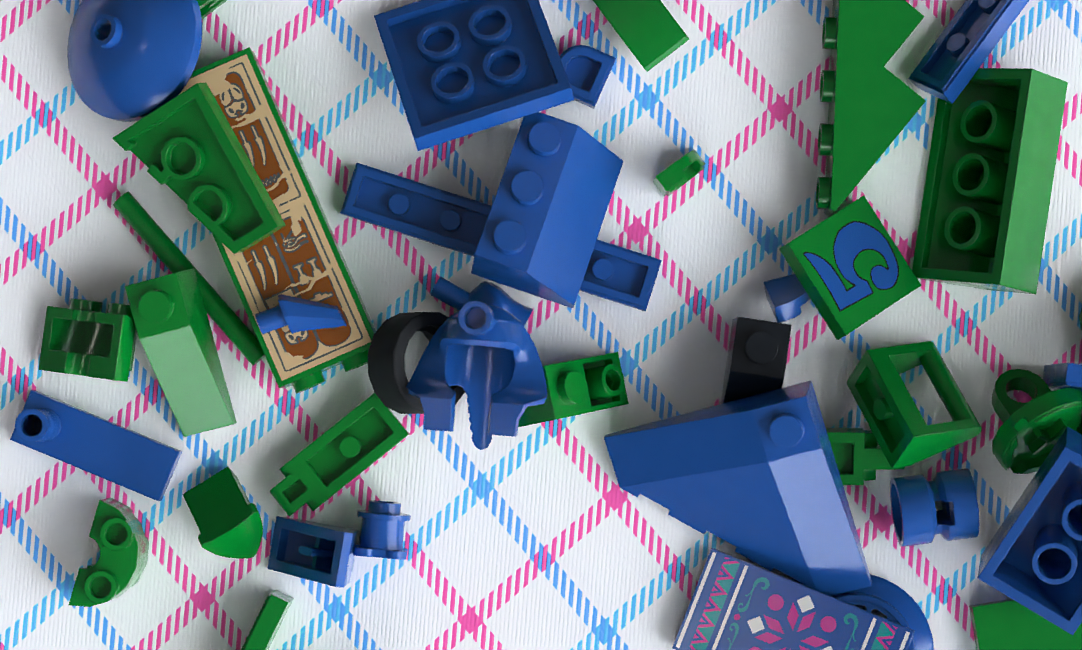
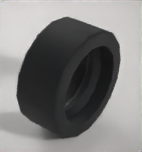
[368,312,465,414]

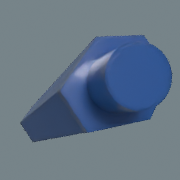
[255,294,347,334]

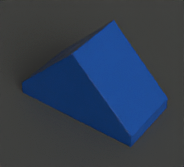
[267,516,359,588]

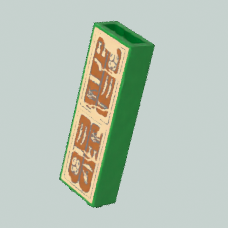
[179,47,376,394]

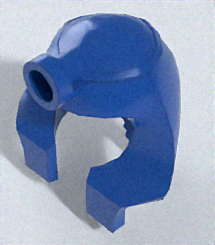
[407,301,547,450]

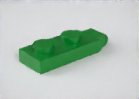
[269,393,410,517]

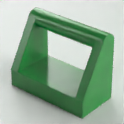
[846,341,982,469]

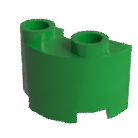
[38,298,137,382]
[68,498,149,607]

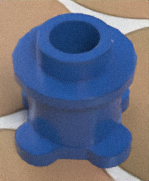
[353,500,411,560]

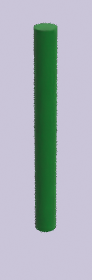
[113,192,265,366]

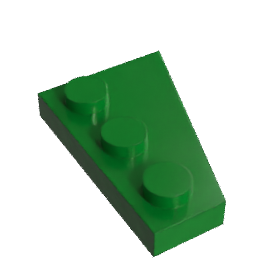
[112,83,286,254]

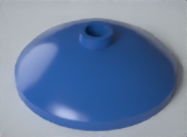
[67,0,202,122]

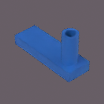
[10,390,182,501]

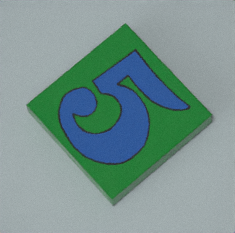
[779,196,922,340]

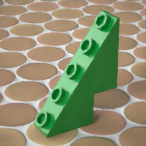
[816,0,926,217]

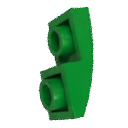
[593,0,690,72]

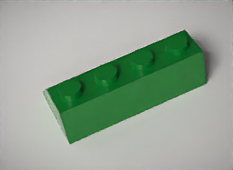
[912,68,1068,294]

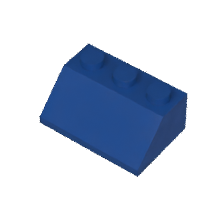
[471,112,624,309]
[977,426,1082,635]

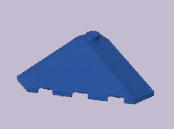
[604,380,872,596]

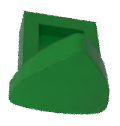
[183,466,263,559]

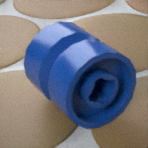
[890,468,980,547]

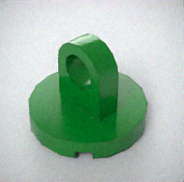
[991,369,1082,474]

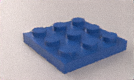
[374,0,574,151]

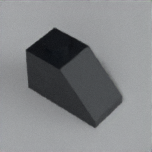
[720,317,792,404]

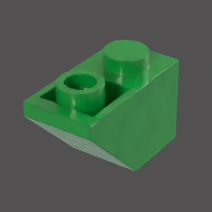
[518,352,629,427]

